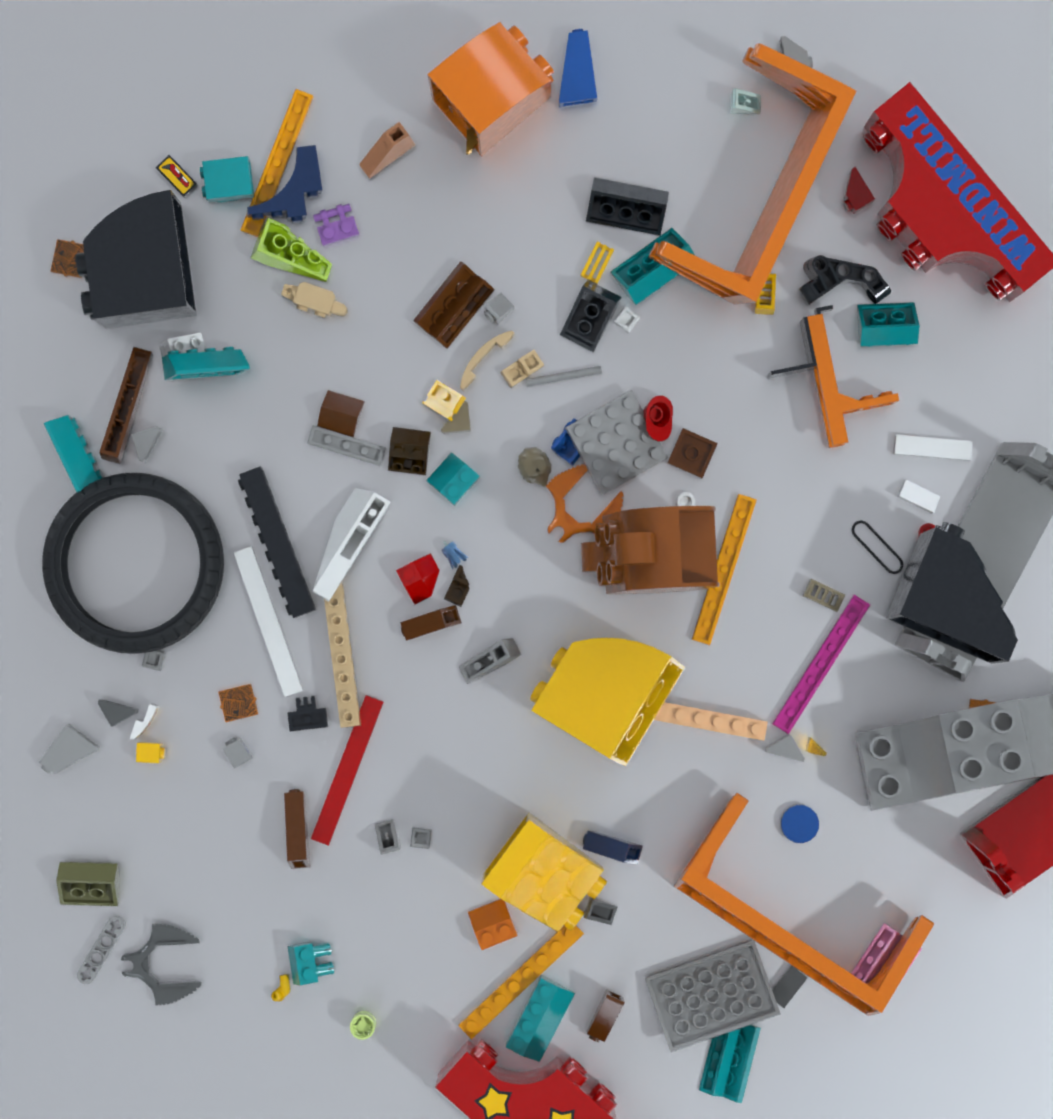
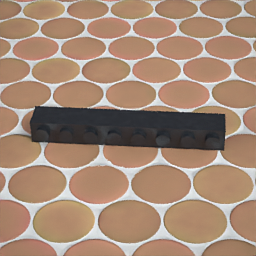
[238,466,316,618]

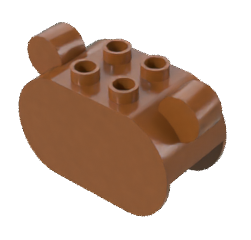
[581,506,719,595]

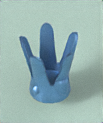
[441,541,468,570]

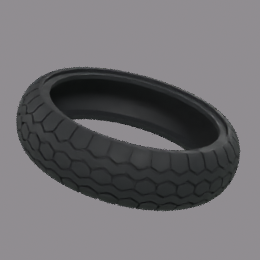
[42,473,224,654]

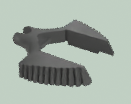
[121,924,202,1006]

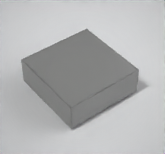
[142,650,166,671]
[410,827,432,849]

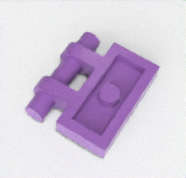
[313,204,359,246]

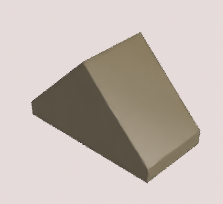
[441,401,471,434]

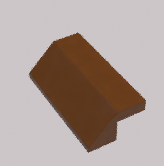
[413,261,495,348]

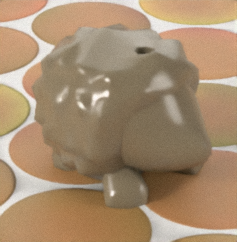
[518,447,552,487]

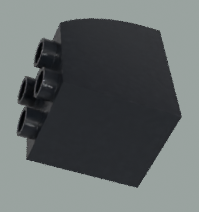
[76,190,197,329]

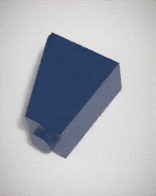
[583,831,643,864]

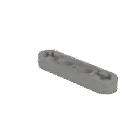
[77,916,126,984]

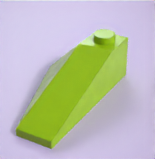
[250,218,332,282]

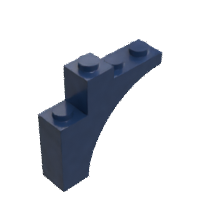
[247,145,322,223]

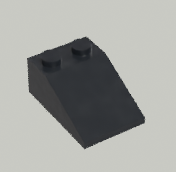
[560,280,622,352]

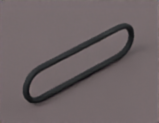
[852,520,904,574]

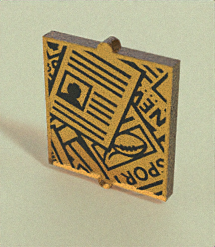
[50,239,84,278]
[218,684,258,722]

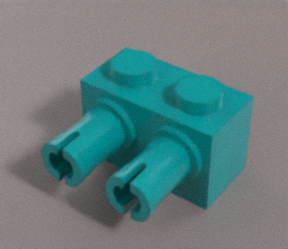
[287,942,334,986]

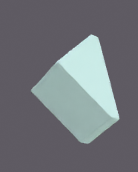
[731,88,761,114]

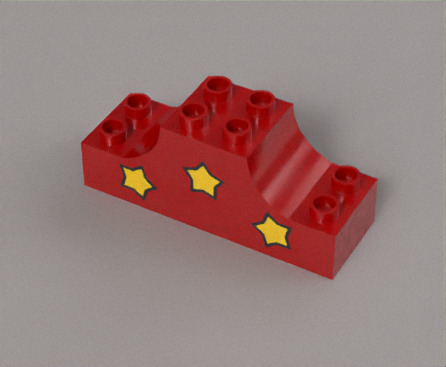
[435,1039,618,1119]

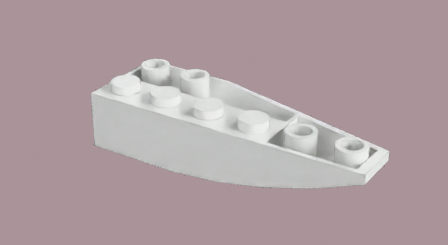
[312,488,391,602]

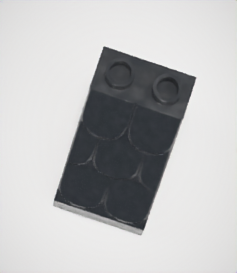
[886,522,1018,664]

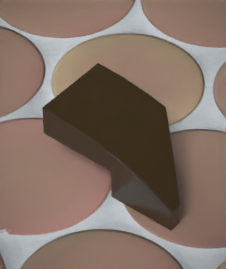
[444,565,470,607]

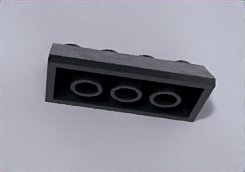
[586,177,669,236]

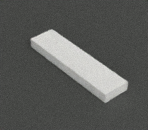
[894,435,973,461]

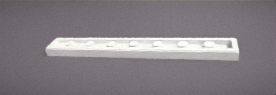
[234,546,303,697]

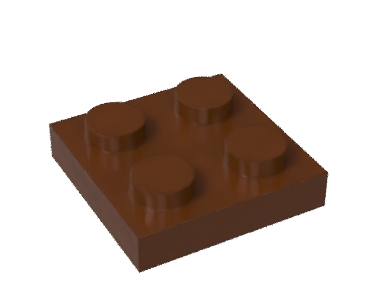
[667,428,718,479]

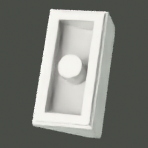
[897,480,940,513]

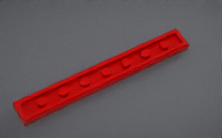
[311,695,384,846]

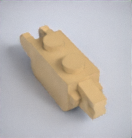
[281,282,348,318]

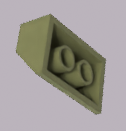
[56,862,119,906]

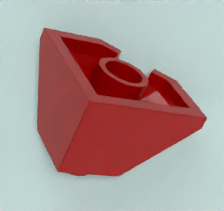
[396,553,440,605]

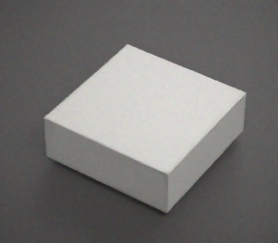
[614,306,640,333]

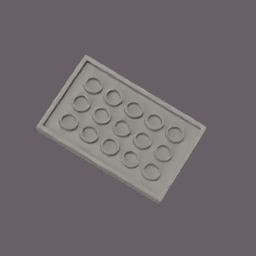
[645,940,781,1053]

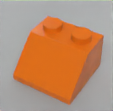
[468,899,518,950]

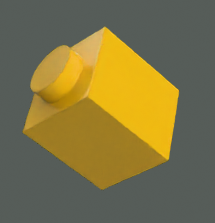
[136,742,166,763]

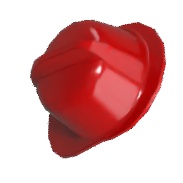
[643,395,673,442]

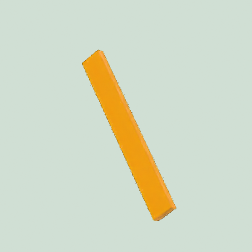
[240,89,314,237]
[691,494,757,645]

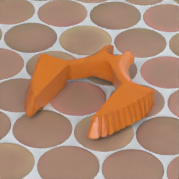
[546,464,624,543]

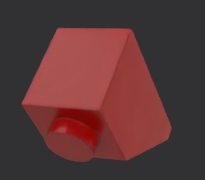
[843,167,875,214]

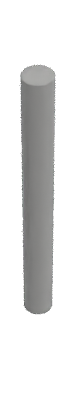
[525,366,602,386]

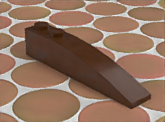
[99,347,152,464]

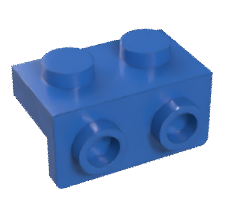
[551,418,580,466]

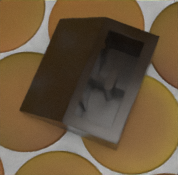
[388,427,431,475]

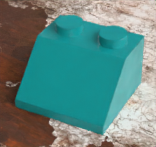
[426,452,480,506]

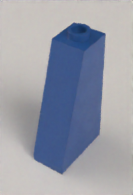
[559,29,597,107]

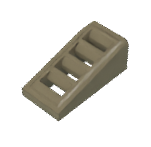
[803,579,845,612]

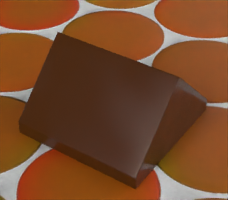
[317,390,365,438]

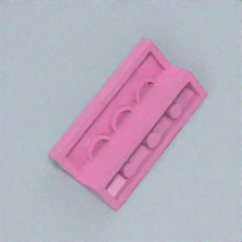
[851,923,922,984]

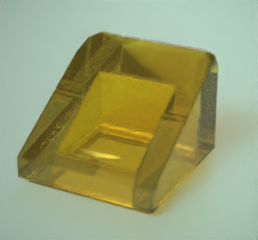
[806,737,827,756]

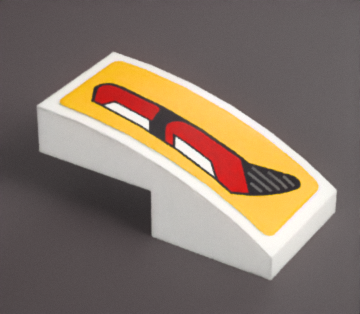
[130,704,159,740]

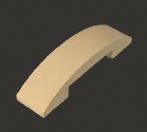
[460,331,515,392]

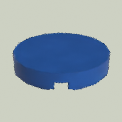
[781,805,819,843]

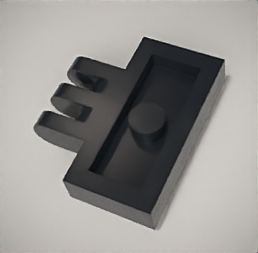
[287,696,328,732]

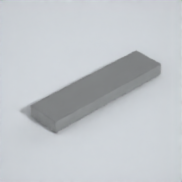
[307,425,386,466]

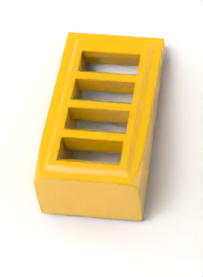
[755,274,776,315]

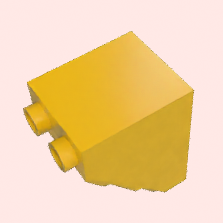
[481,812,607,932]

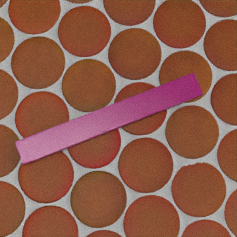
[772,595,870,734]

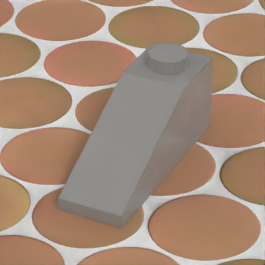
[459,638,521,684]

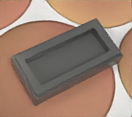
[772,966,807,1008]

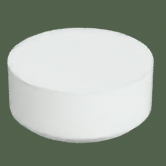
[676,492,696,506]

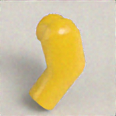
[271,974,290,1002]

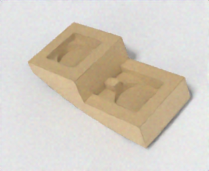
[500,350,544,388]

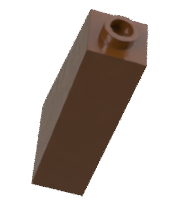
[284,789,311,869]

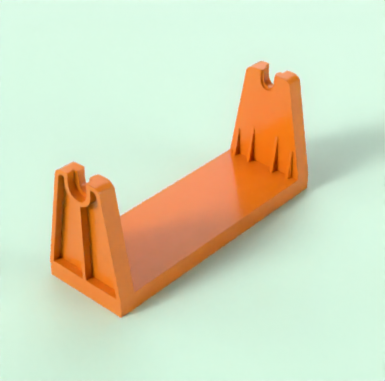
[649,43,857,305]
[674,793,934,1016]

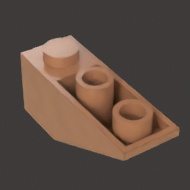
[359,122,415,179]

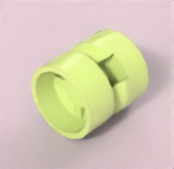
[350,1011,377,1040]

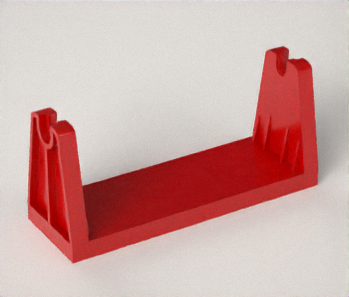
[960,775,1053,899]

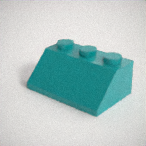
[857,302,920,347]

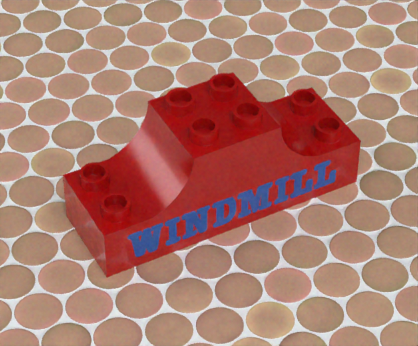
[863,82,1053,302]

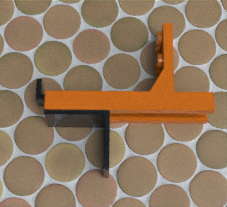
[768,305,899,448]

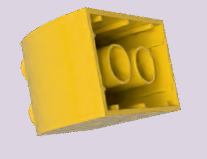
[530,638,685,766]

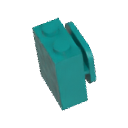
[200,156,254,203]

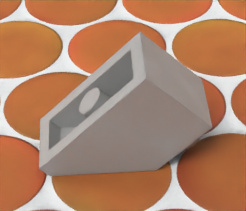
[779,36,813,68]

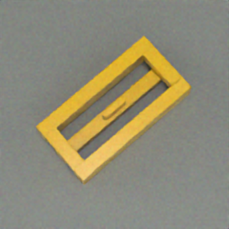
[580,241,614,284]

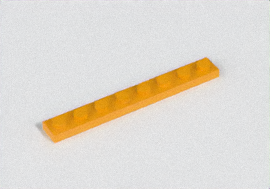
[458,925,584,1040]

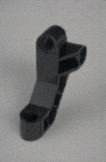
[799,255,892,305]

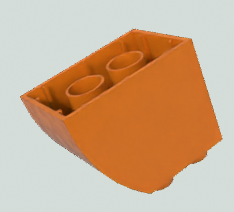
[427,22,554,157]

